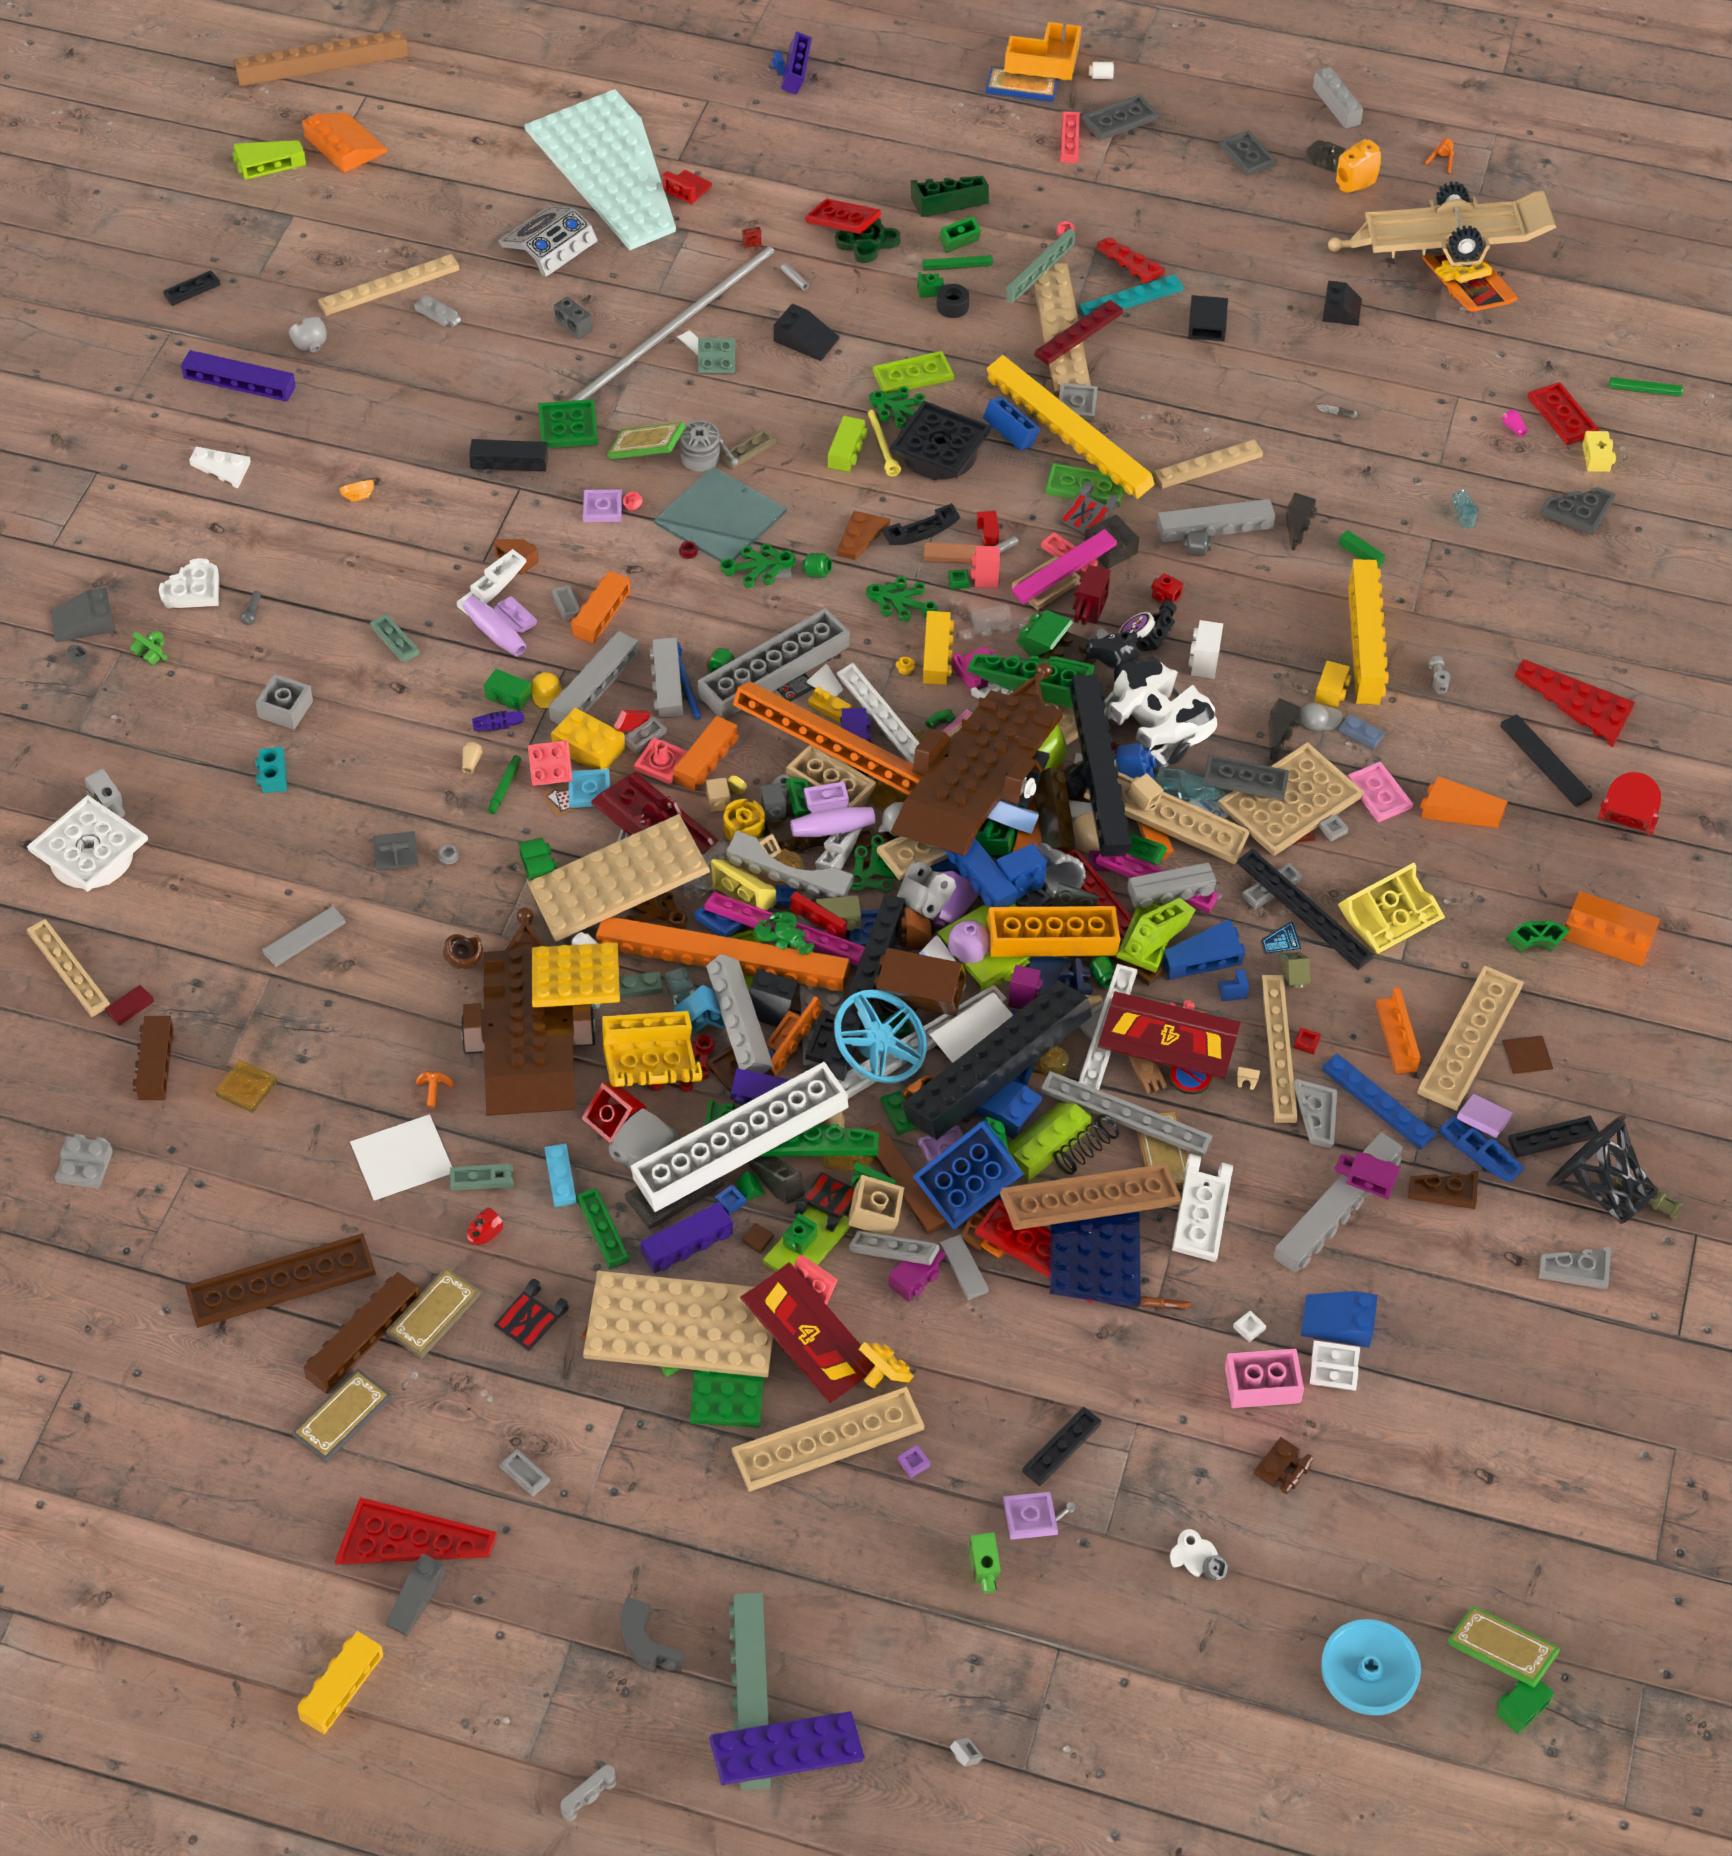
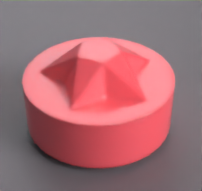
[1056,221,1075,237]
[622,491,643,511]

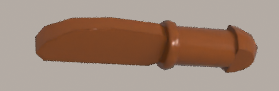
[1139,1296,1191,1308]

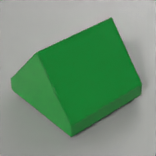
[736,1172,765,1201]

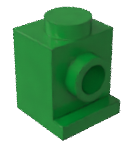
[917,272,944,298]
[783,1213,817,1255]

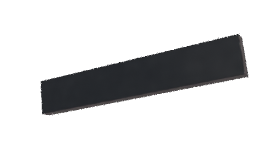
[1500,714,1593,807]

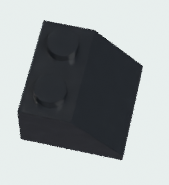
[1322,280,1362,326]
[749,969,798,1027]

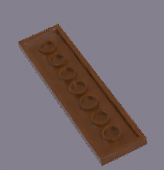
[185,1233,376,1328]

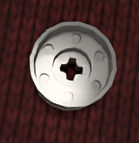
[680,420,720,472]

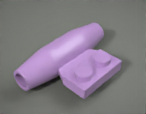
[462,596,537,657]
[790,782,875,837]

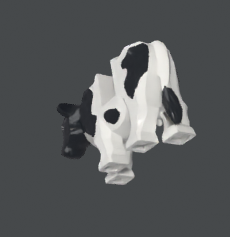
[1085,631,1217,775]

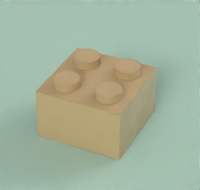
[848,1175,904,1236]

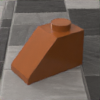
[493,539,538,575]

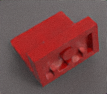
[663,170,712,205]

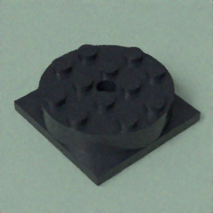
[889,401,991,480]

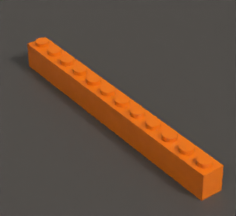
[733,681,924,795]
[596,917,850,992]

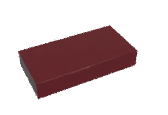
[105,985,154,1026]

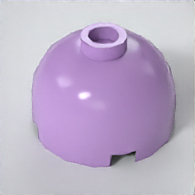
[948,920,990,963]

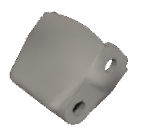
[897,861,957,919]
[609,1109,679,1169]

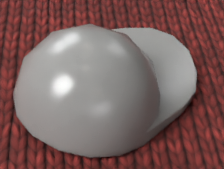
[1299,702,1343,731]

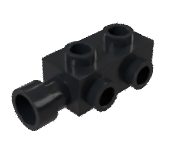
[1137,600,1177,651]

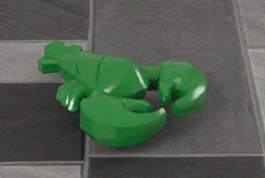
[754,911,814,955]

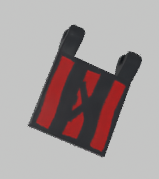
[794,1172,855,1232]
[494,1279,569,1351]

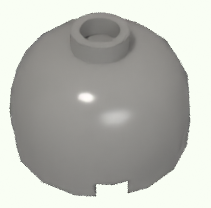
[289,317,327,352]

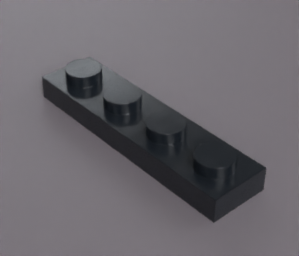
[1508,1116,1599,1158]
[1022,1406,1102,1486]

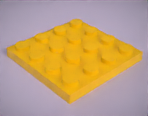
[532,942,620,1007]

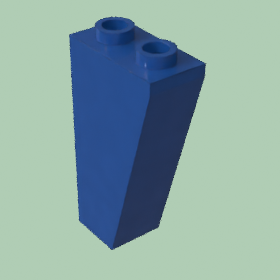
[1163,919,1245,980]

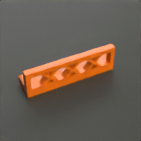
[1376,987,1421,1074]

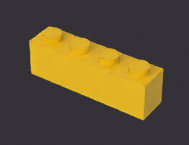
[923,611,954,685]
[298,1631,384,1735]

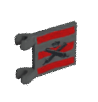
[1059,481,1119,539]

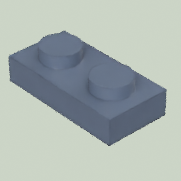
[1339,714,1385,749]

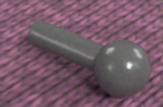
[240,591,261,625]

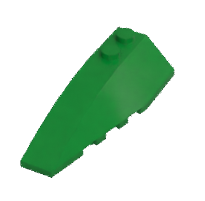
[967,654,1094,708]

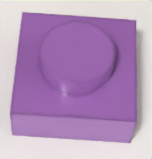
[898,1445,931,1478]

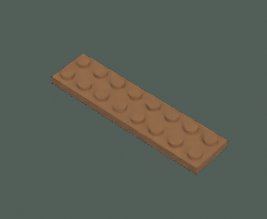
[1000,1164,1182,1230]

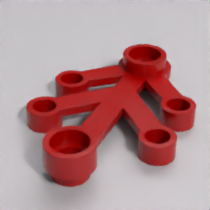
[647,1035,715,1092]

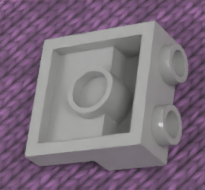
[55,1134,113,1189]

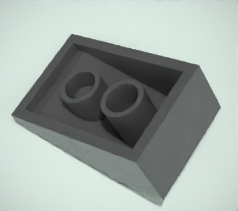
[50,587,115,642]

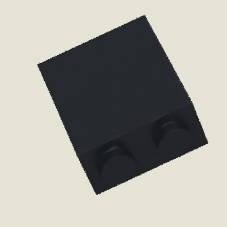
[1188,295,1228,342]

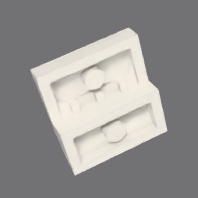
[1309,1340,1360,1391]

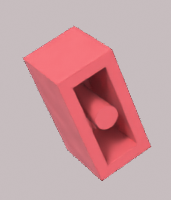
[971,546,1000,587]

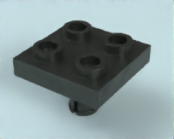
[1051,882,1099,907]

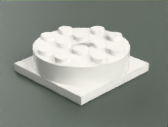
[27,795,148,892]

